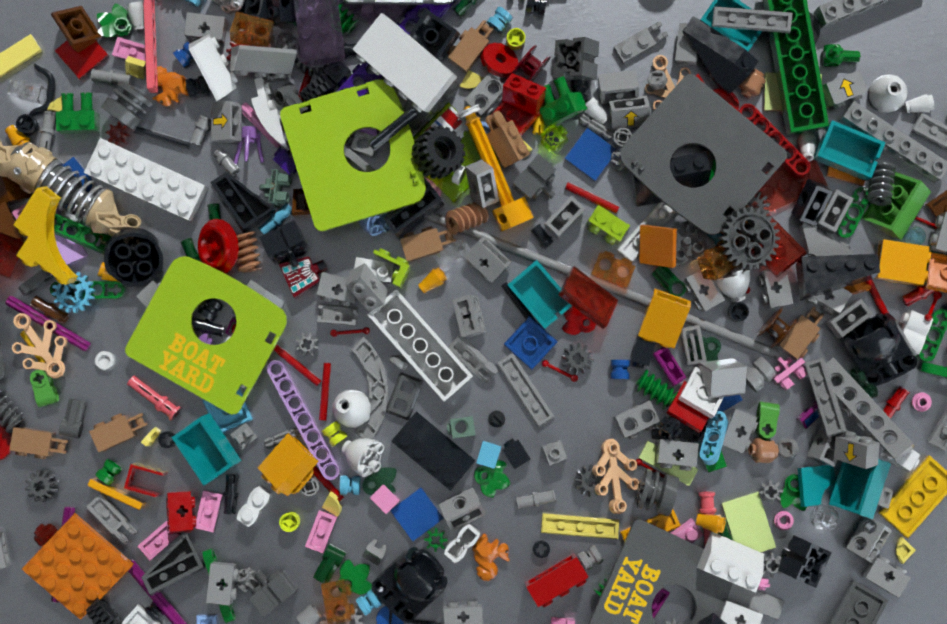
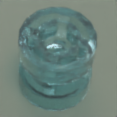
[902,226,926,245]

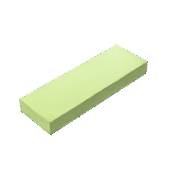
[638,441,699,486]

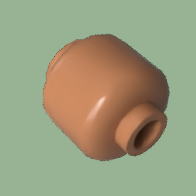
[738,69,766,98]
[748,438,779,463]

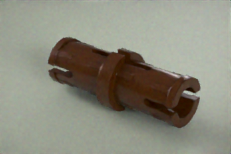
[30,295,70,325]

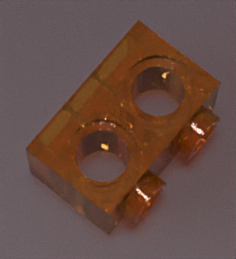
[230,12,274,47]
[697,240,739,280]
[591,251,636,288]
[321,579,355,624]

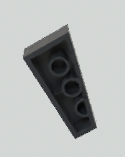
[796,254,880,301]

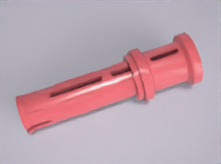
[127,375,182,421]
[698,491,717,548]

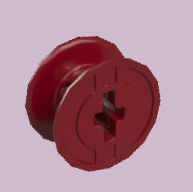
[512,45,551,82]

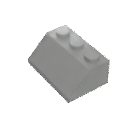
[230,45,297,79]

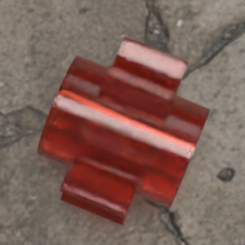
[105,122,131,146]
[34,523,58,547]

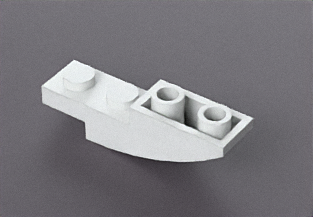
[251,77,291,151]

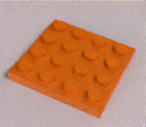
[21,513,134,620]

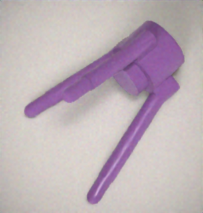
[234,126,264,165]

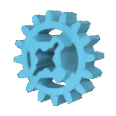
[52,272,96,313]

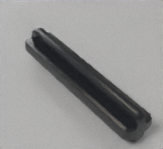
[368,108,418,150]

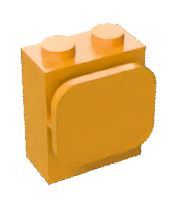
[874,239,931,286]
[638,288,691,348]
[258,433,319,496]

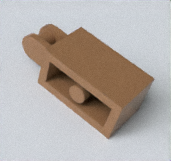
[447,20,495,74]
[486,111,530,168]
[400,226,457,262]
[776,306,824,360]
[89,413,148,453]
[10,427,69,459]

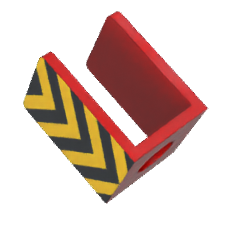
[124,463,168,497]

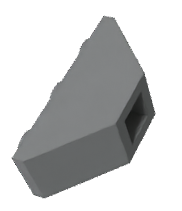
[798,223,854,256]

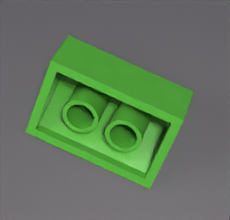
[862,172,931,240]

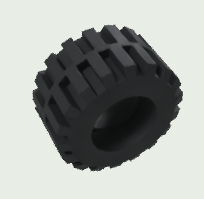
[412,125,465,179]

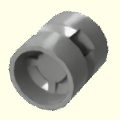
[746,356,777,393]

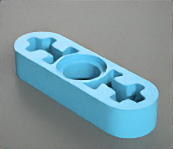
[700,411,728,465]

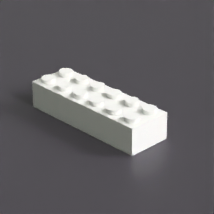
[84,138,208,223]
[367,289,473,402]

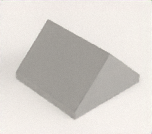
[698,358,747,399]

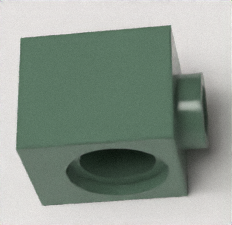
[447,416,475,438]

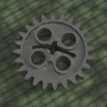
[718,207,780,270]

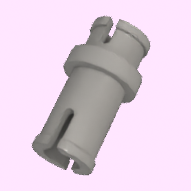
[189,115,211,146]
[213,147,240,176]

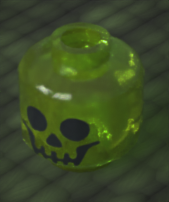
[540,124,569,152]

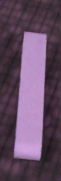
[267,360,341,480]

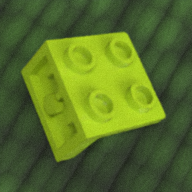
[585,205,630,246]
[373,248,411,289]

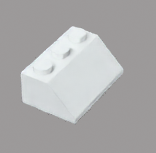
[189,34,238,101]
[697,532,764,593]

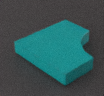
[797,465,836,507]

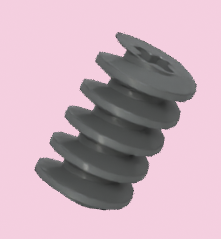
[867,162,896,206]
[0,390,25,433]

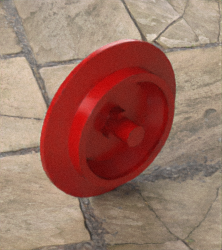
[198,219,239,274]

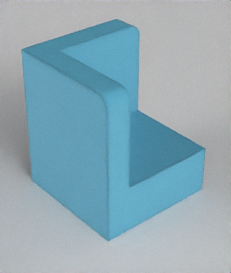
[476,441,501,468]

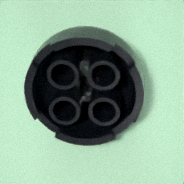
[104,227,164,287]

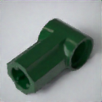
[651,266,686,297]
[313,543,347,585]

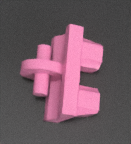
[773,357,808,391]

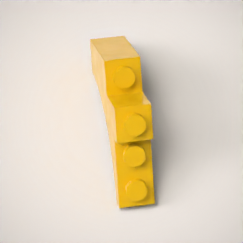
[14,186,78,285]

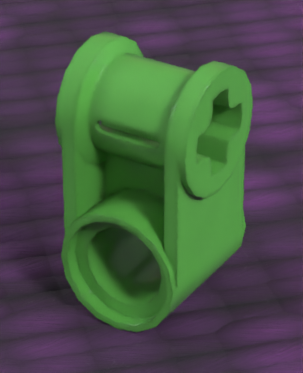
[30,370,59,407]
[756,401,780,438]

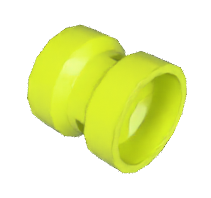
[506,28,525,51]
[321,421,348,447]
[279,511,301,532]

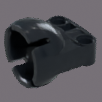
[844,313,918,387]
[371,547,448,623]

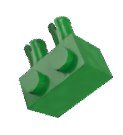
[540,76,587,127]
[56,92,100,134]

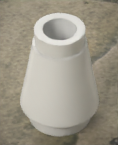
[126,1,145,31]
[905,94,935,113]
[584,97,610,124]
[798,132,817,161]

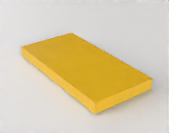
[877,455,947,539]

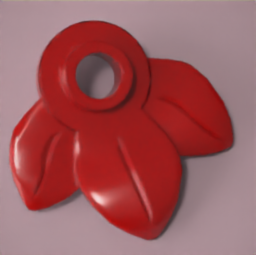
[561,300,597,335]

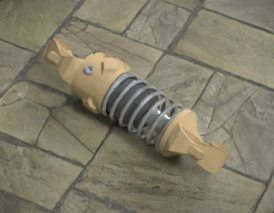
[0,140,141,240]

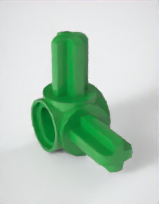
[823,44,861,67]

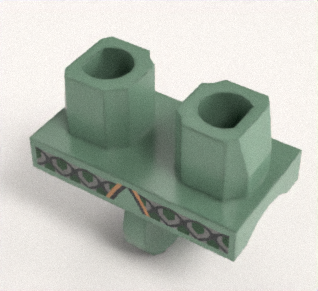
[259,169,292,208]

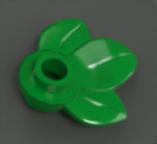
[97,3,132,38]
[474,460,510,498]
[779,474,807,511]
[337,559,372,595]

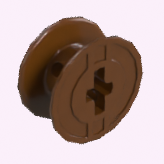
[756,307,797,348]

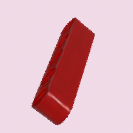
[739,104,810,179]

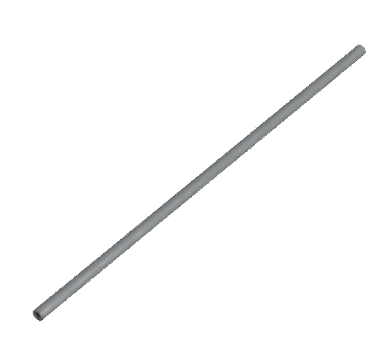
[426,212,779,359]

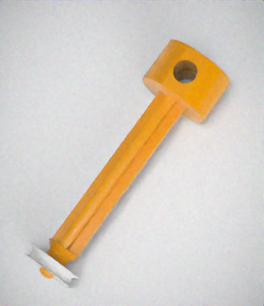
[455,103,534,232]

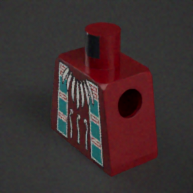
[279,256,328,299]

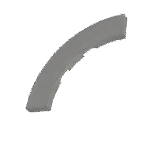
[351,336,388,439]

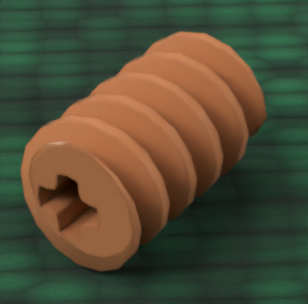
[445,202,489,235]
[236,231,262,273]

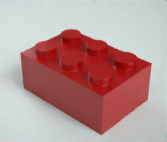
[525,553,588,608]

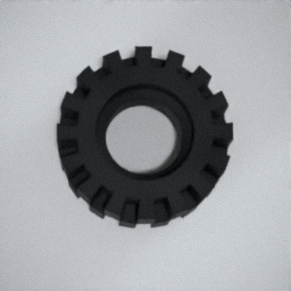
[299,74,336,107]
[86,599,122,624]

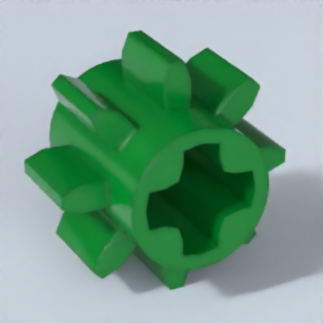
[424,527,448,552]

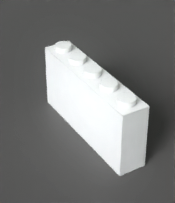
[353,13,457,112]

